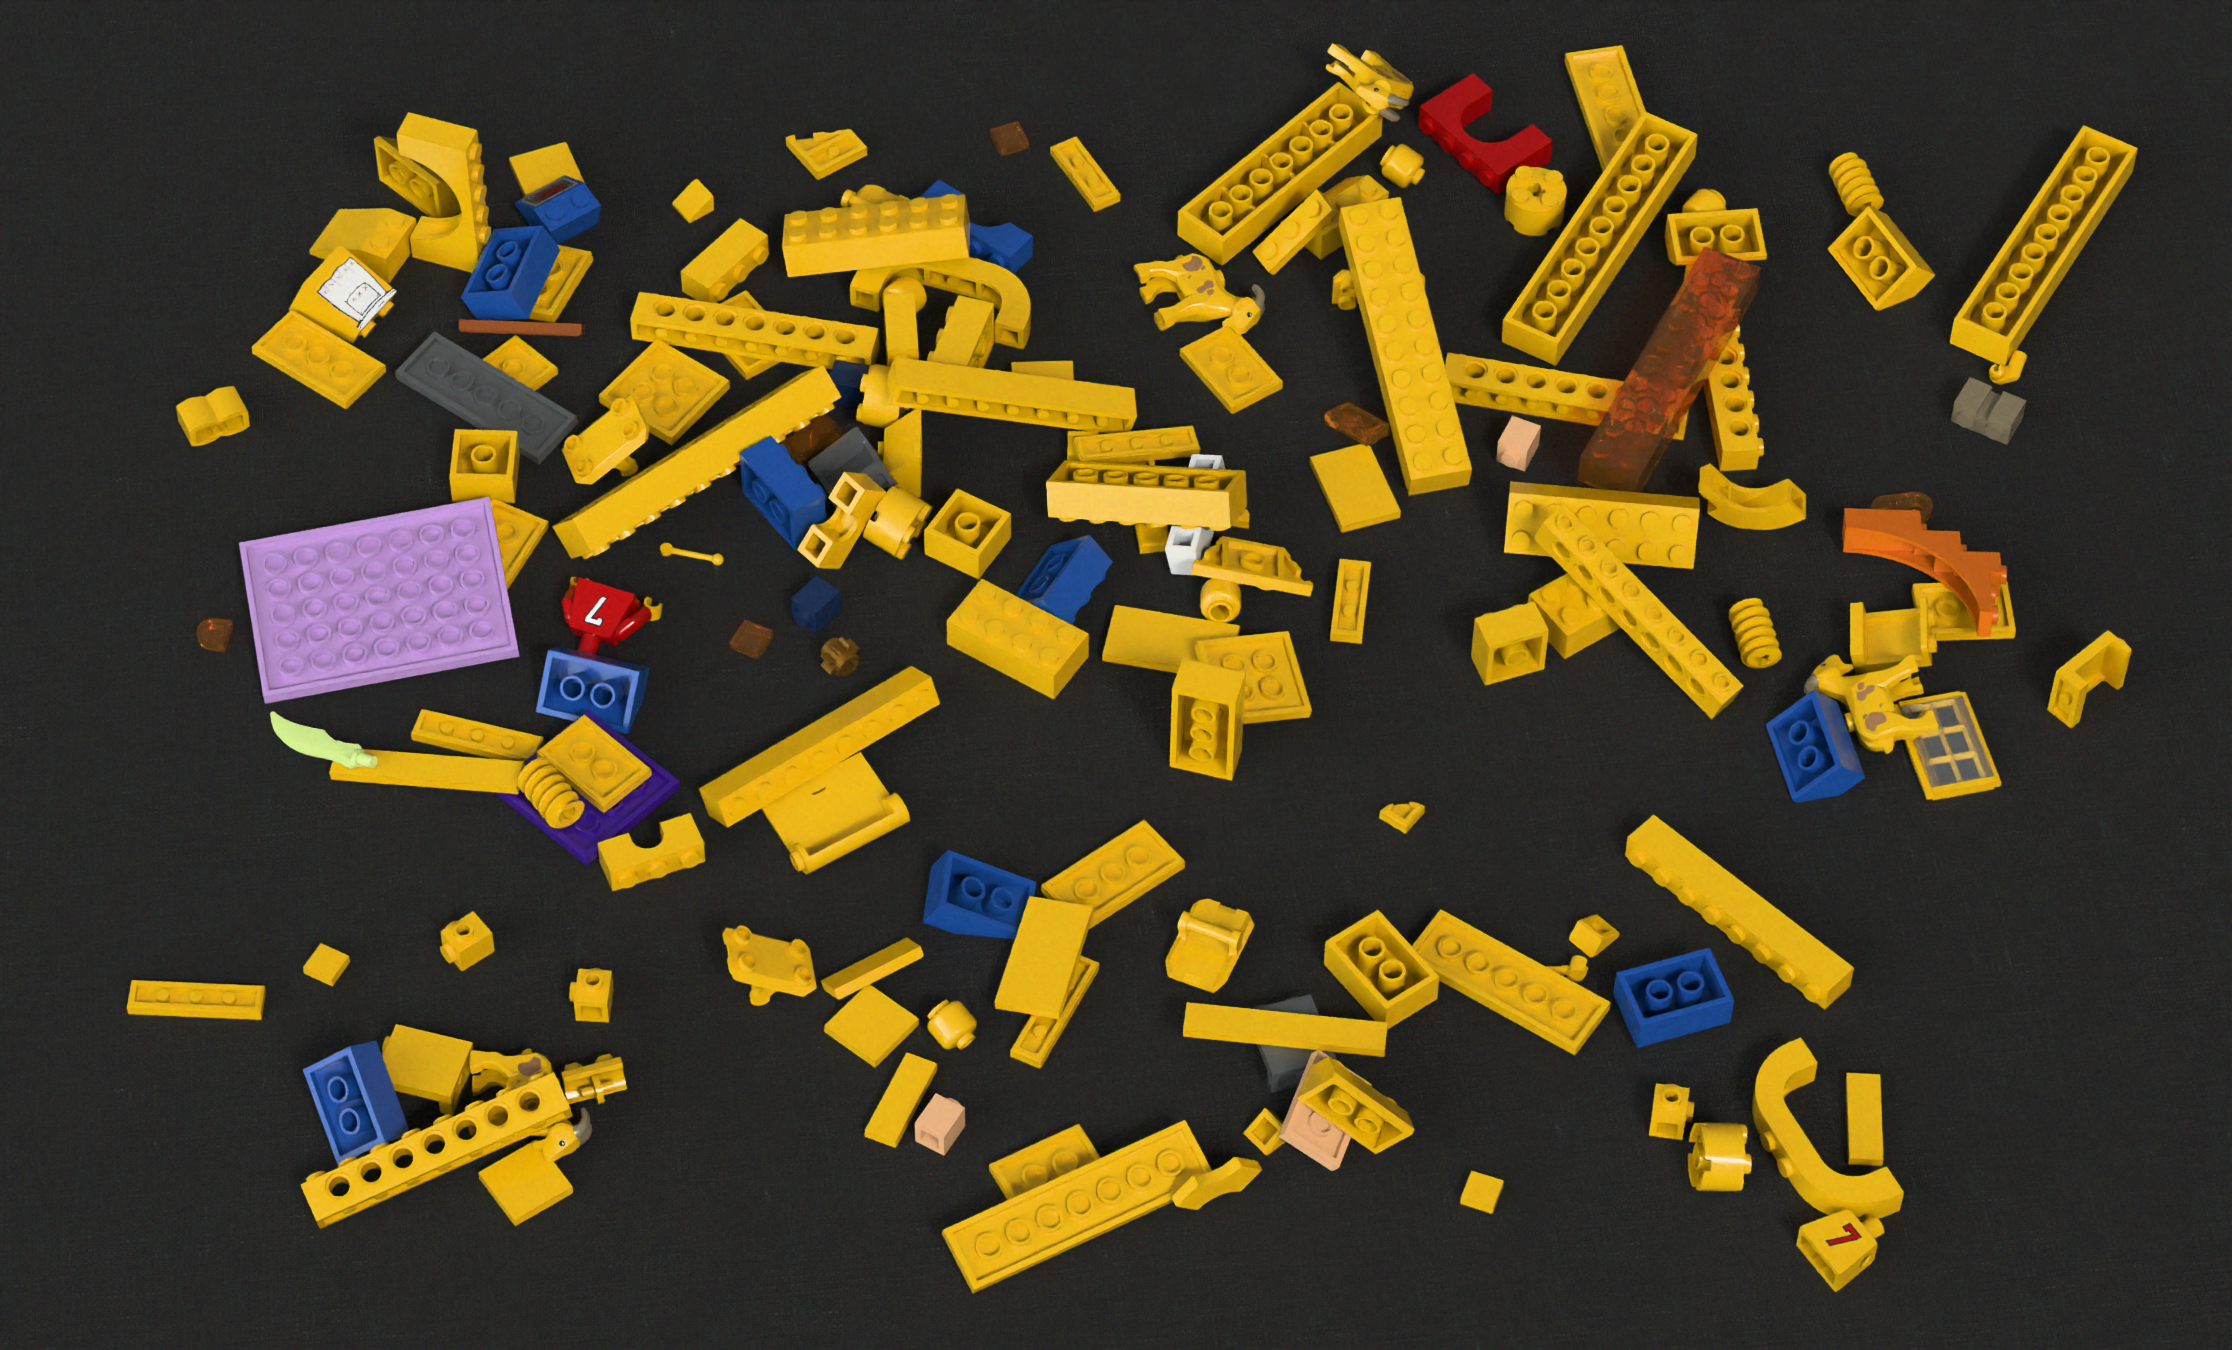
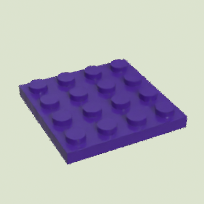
[495,710,680,866]

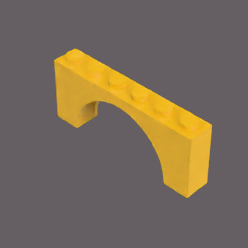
[396,112,491,273]

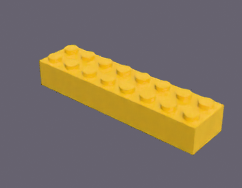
[1177,82,1383,266]

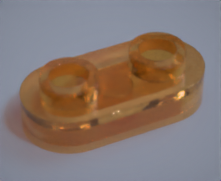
[1871,492,1933,523]

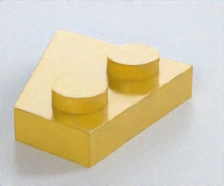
[786,129,867,180]

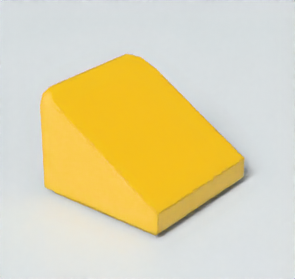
[672,179,714,224]
[1569,914,1620,958]
[1243,1108,1286,1156]

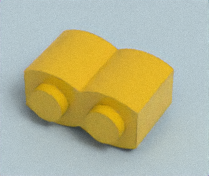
[176,386,250,446]

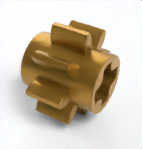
[820,637,860,677]

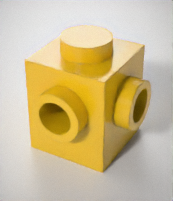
[440,911,495,971]
[569,968,614,1023]
[1649,1083,1695,1140]

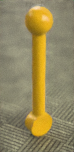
[660,543,724,566]

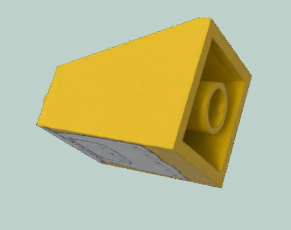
[288,244,397,343]

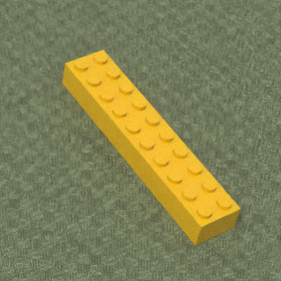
[1502,111,1698,366]
[1950,125,2138,366]
[1338,197,1472,496]
[552,365,842,560]

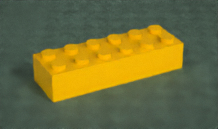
[782,194,970,277]
[1046,460,1247,531]
[1504,481,1700,569]

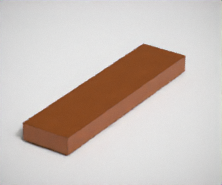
[459,319,585,337]

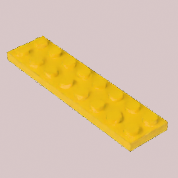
[942,1120,1212,1294]

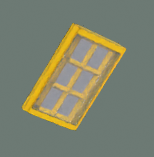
[1894,691,2002,801]

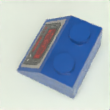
[515,175,601,245]

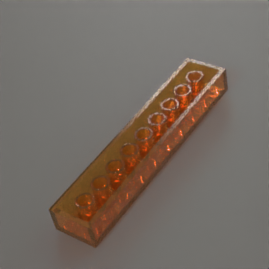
[1577,246,1761,493]

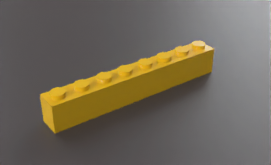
[887,357,1137,434]
[699,666,940,828]
[1625,815,1854,1010]

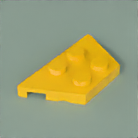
[1191,536,1313,597]

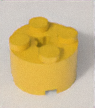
[1504,166,1567,236]
[856,364,909,428]
[863,484,933,560]
[1688,1122,1752,1192]

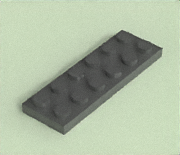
[395,331,578,465]

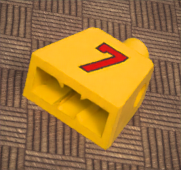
[1796,1209,1884,1292]

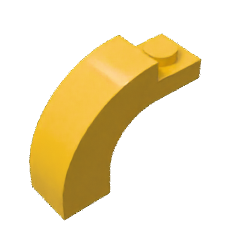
[1698,464,1806,530]

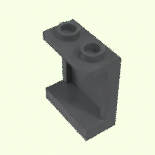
[808,427,898,508]
[1253,994,1336,1093]

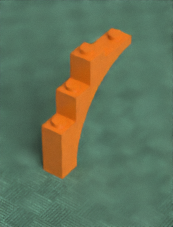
[1842,508,2007,637]

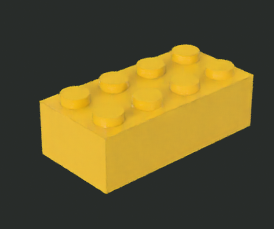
[947,579,1089,699]
[1169,659,1246,781]

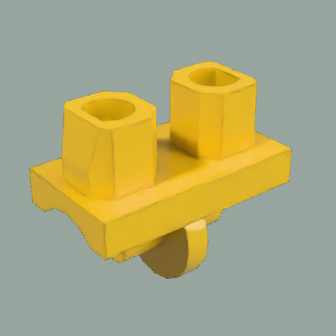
[561,1054,627,1104]

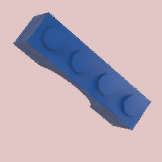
[920,180,1033,274]

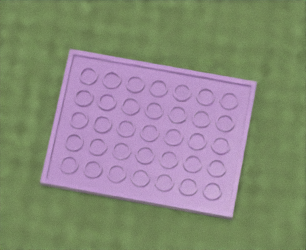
[239,497,519,704]

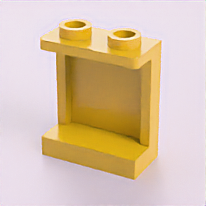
[1850,597,1937,673]
[2047,630,2132,728]
[382,1024,474,1115]

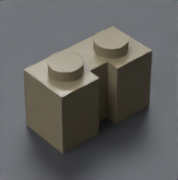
[1951,377,2026,445]

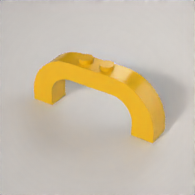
[850,257,1031,350]
[1752,1037,1904,1221]

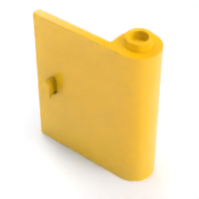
[761,752,910,875]

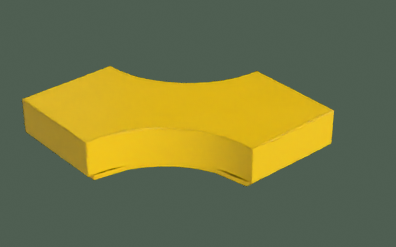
[1171,1157,1262,1210]

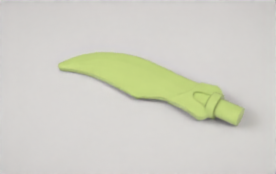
[270,711,378,769]

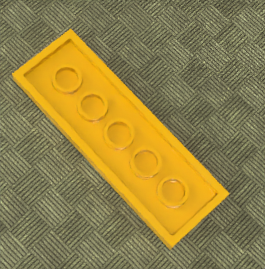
[1564,45,1646,171]
[1412,909,1611,1055]

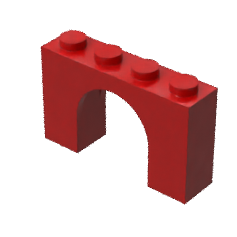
[1418,73,1553,195]

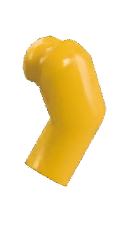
[1989,350,2027,385]

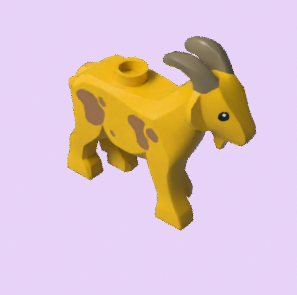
[1326,43,1414,122]
[1134,253,1265,335]
[1804,653,1939,754]
[469,1048,592,1162]

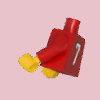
[561,577,663,654]

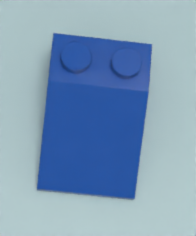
[923,850,1036,939]

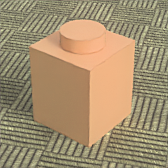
[1496,416,1541,472]
[915,1093,965,1156]

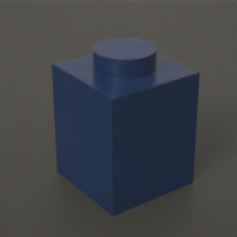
[827,360,870,408]
[791,575,841,634]

